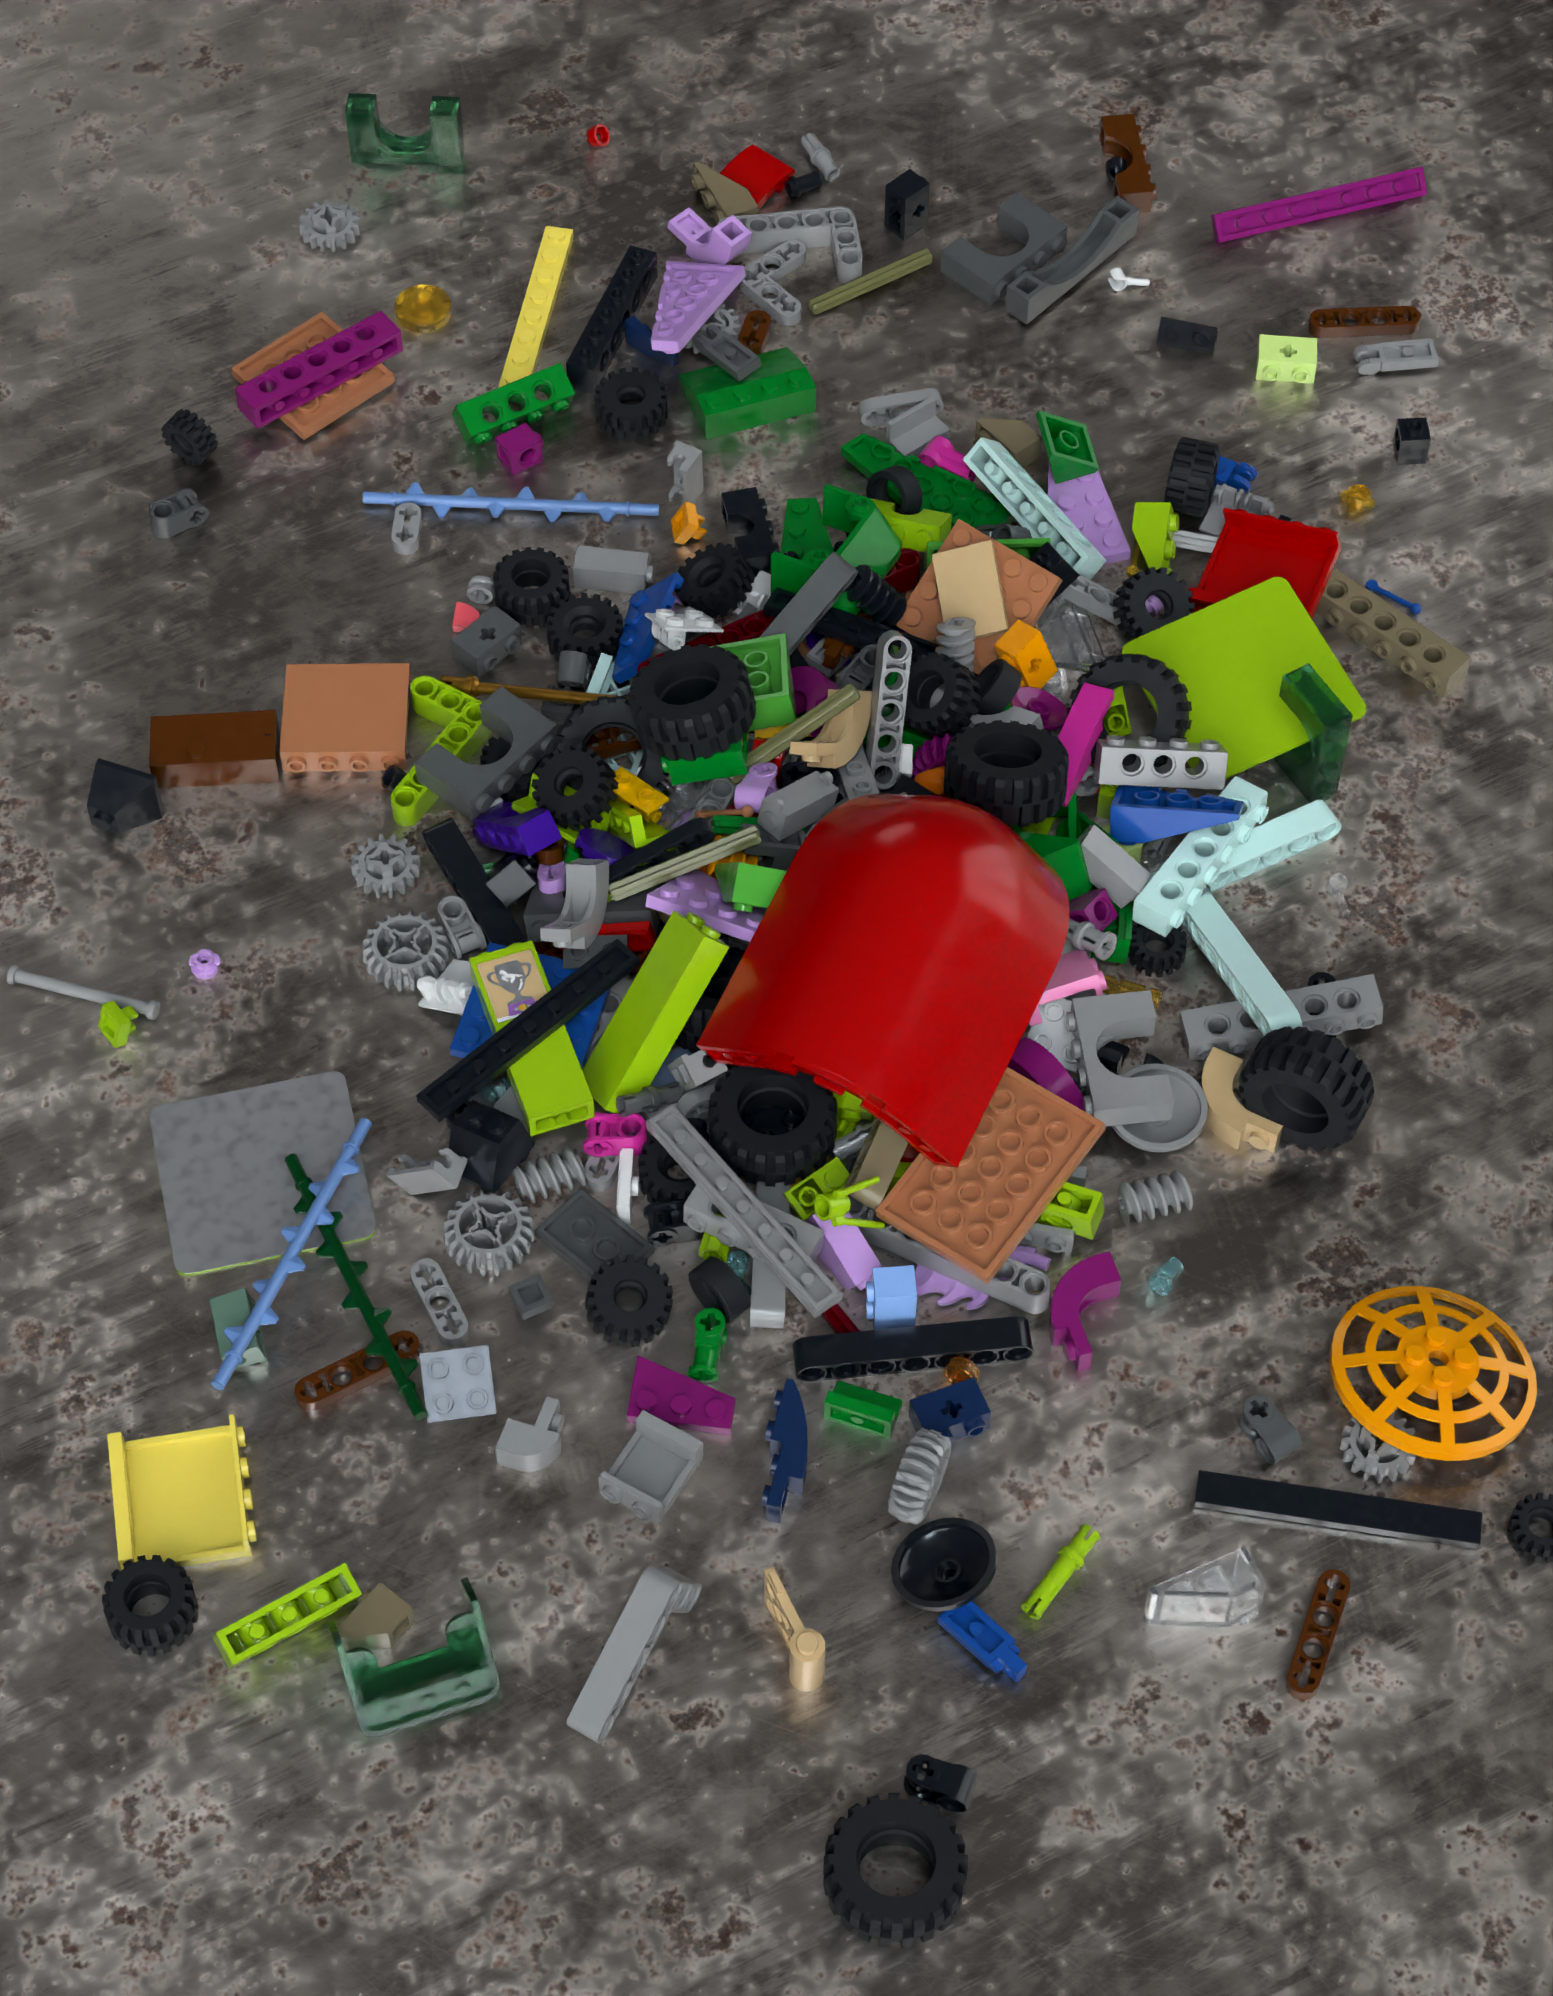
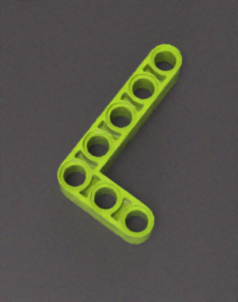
[390,675,491,827]

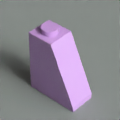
[805,1212,882,1291]

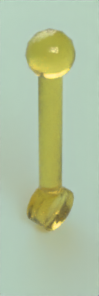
[1126,539,1139,578]

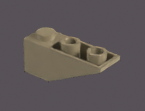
[691,161,759,225]

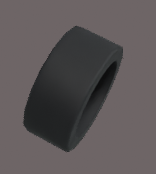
[866,465,923,515]
[975,659,1022,715]
[688,1256,750,1324]

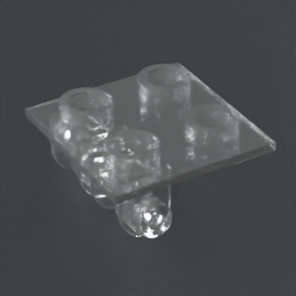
[654,775,711,830]

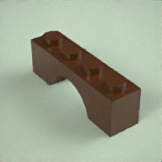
[1099,114,1157,213]

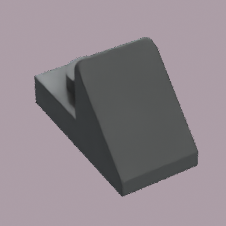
[740,823,806,870]

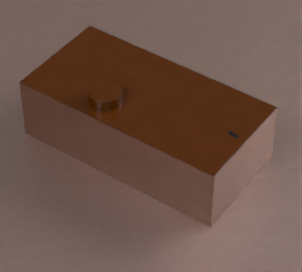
[149,710,280,789]

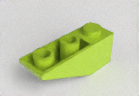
[1132,502,1179,574]

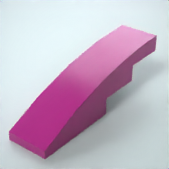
[1058,682,1114,807]

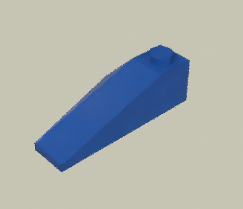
[1110,785,1243,845]

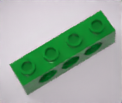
[452,363,576,446]

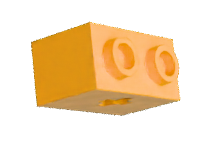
[994,619,1058,689]

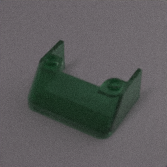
[327,1577,500,1738]

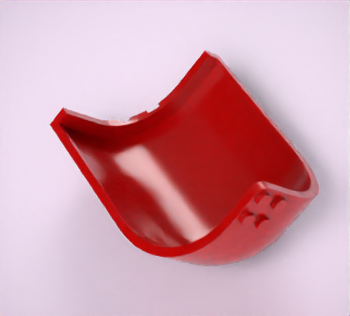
[696,794,1070,1167]

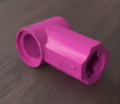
[917,436,976,482]

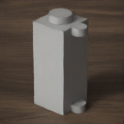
[573,545,655,594]
[757,771,839,841]
[1077,824,1152,909]

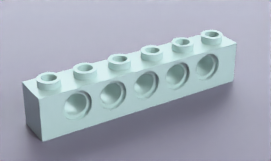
[963,437,1107,580]
[1132,776,1269,937]

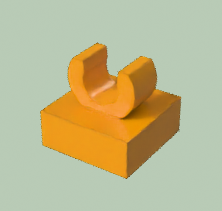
[671,501,707,545]

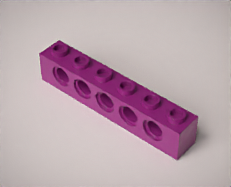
[235,310,403,429]

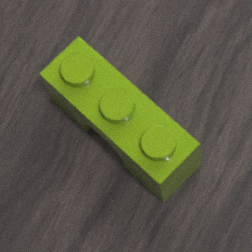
[870,498,952,552]

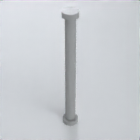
[7,965,160,1020]

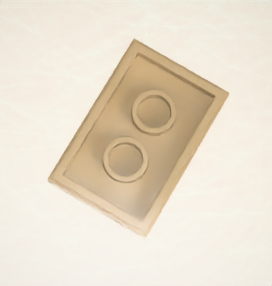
[931,540,1009,640]

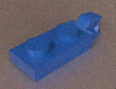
[937,1601,1027,1683]

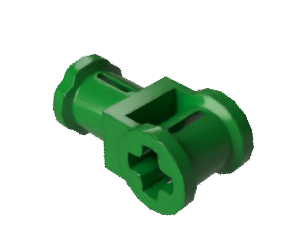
[688,1308,728,1383]

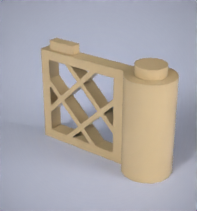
[763,1566,826,1692]

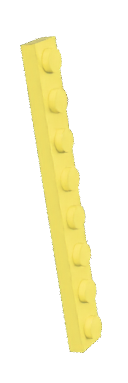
[498,226,574,388]

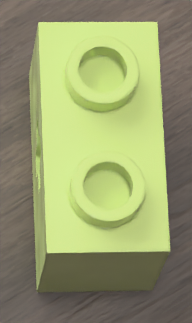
[1256,334,1317,384]

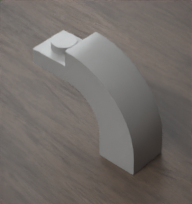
[540,858,609,949]

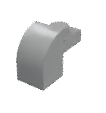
[495,1396,564,1472]

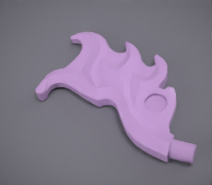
[913,1239,1051,1310]

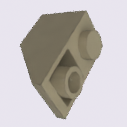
[975,418,1042,468]
[331,1582,415,1653]

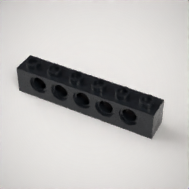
[566,245,658,394]

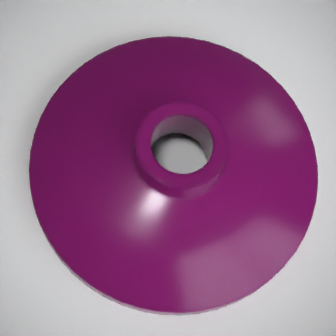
[1011,687,1067,730]

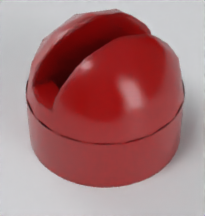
[586,124,610,148]

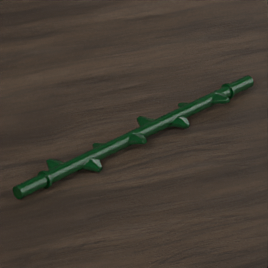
[284,1154,428,1421]

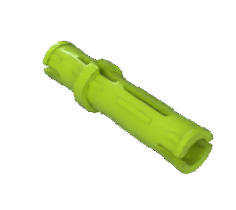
[1020,1524,1100,1620]

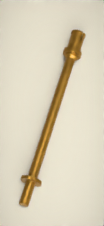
[440,675,628,704]

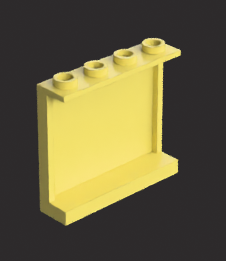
[107,1414,257,1570]

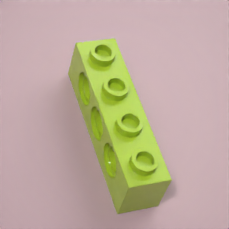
[1036,1182,1105,1240]
[213,1563,362,1670]

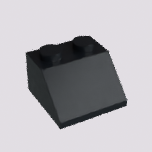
[448,1100,535,1194]

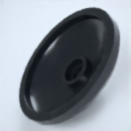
[891,1518,998,1612]

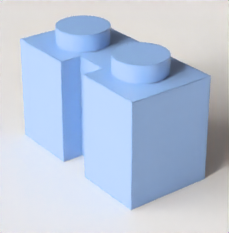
[865,1265,917,1330]

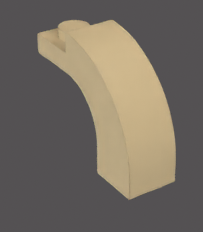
[789,689,872,769]
[1200,1047,1283,1153]

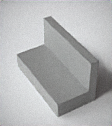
[886,396,950,457]

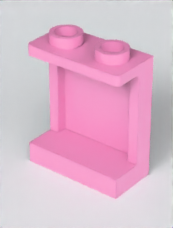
[1029,949,1107,1026]

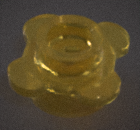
[1340,484,1375,514]

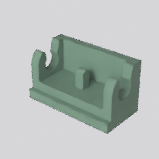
[209,1288,268,1369]

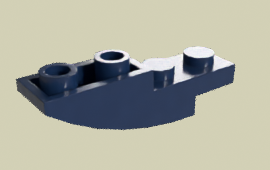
[761,1378,808,1523]

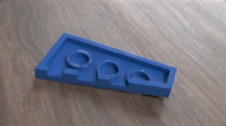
[612,572,684,684]

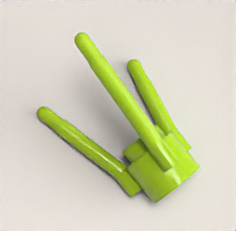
[814,1176,885,1229]

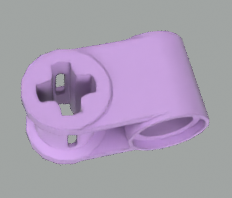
[734,762,779,813]

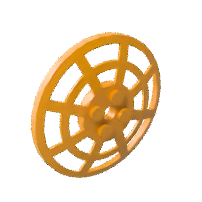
[1329,1286,1537,1461]

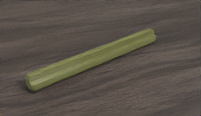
[808,248,933,315]
[728,684,860,784]
[609,825,762,901]

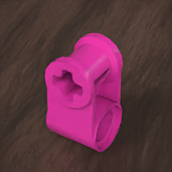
[583,1112,649,1157]

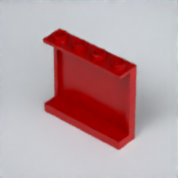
[1188,508,1342,619]

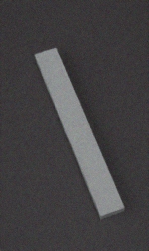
[646,1104,843,1318]

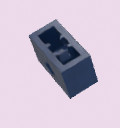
[909,1377,991,1444]

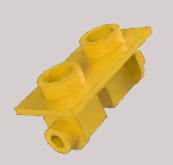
[612,766,670,823]

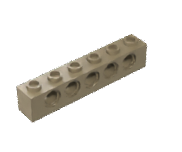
[1315,568,1471,697]

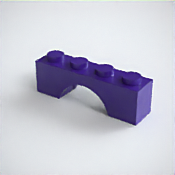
[472,801,562,856]

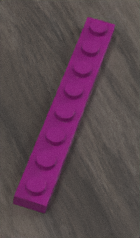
[1210,166,1428,243]

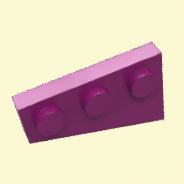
[627,1355,736,1436]

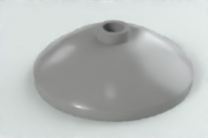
[1112,1063,1208,1152]

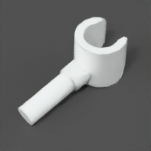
[1108,268,1150,291]

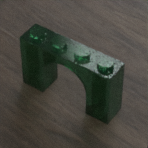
[345,93,464,166]
[1273,663,1353,803]

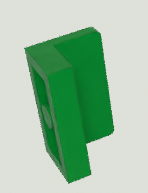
[824,1381,902,1439]

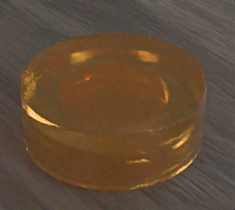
[944,1357,981,1384]

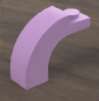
[667,207,752,265]

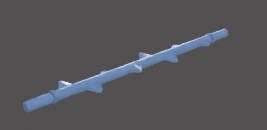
[363,482,659,523]
[211,1118,372,1390]

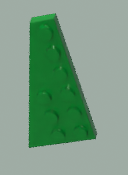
[841,433,1016,530]

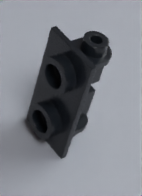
[1156,316,1218,355]

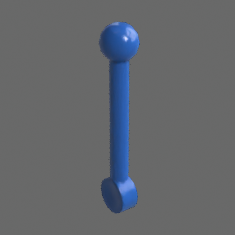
[1365,580,1422,615]

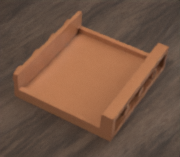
[279,663,412,772]

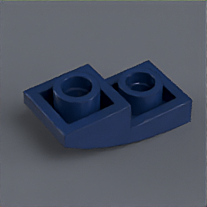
[625,315,679,366]

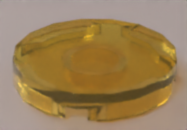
[394,285,451,333]

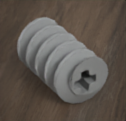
[935,617,976,672]
[511,1147,586,1204]
[1118,1170,1193,1225]

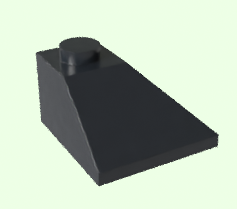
[87,758,165,833]

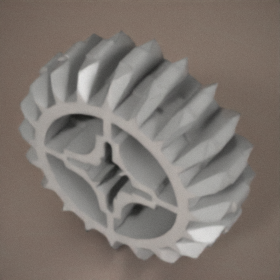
[362,909,450,992]
[443,1189,535,1277]
[888,1428,952,1525]

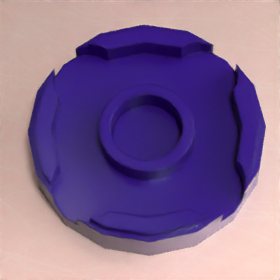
[574,828,635,865]

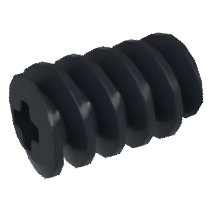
[845,564,907,628]

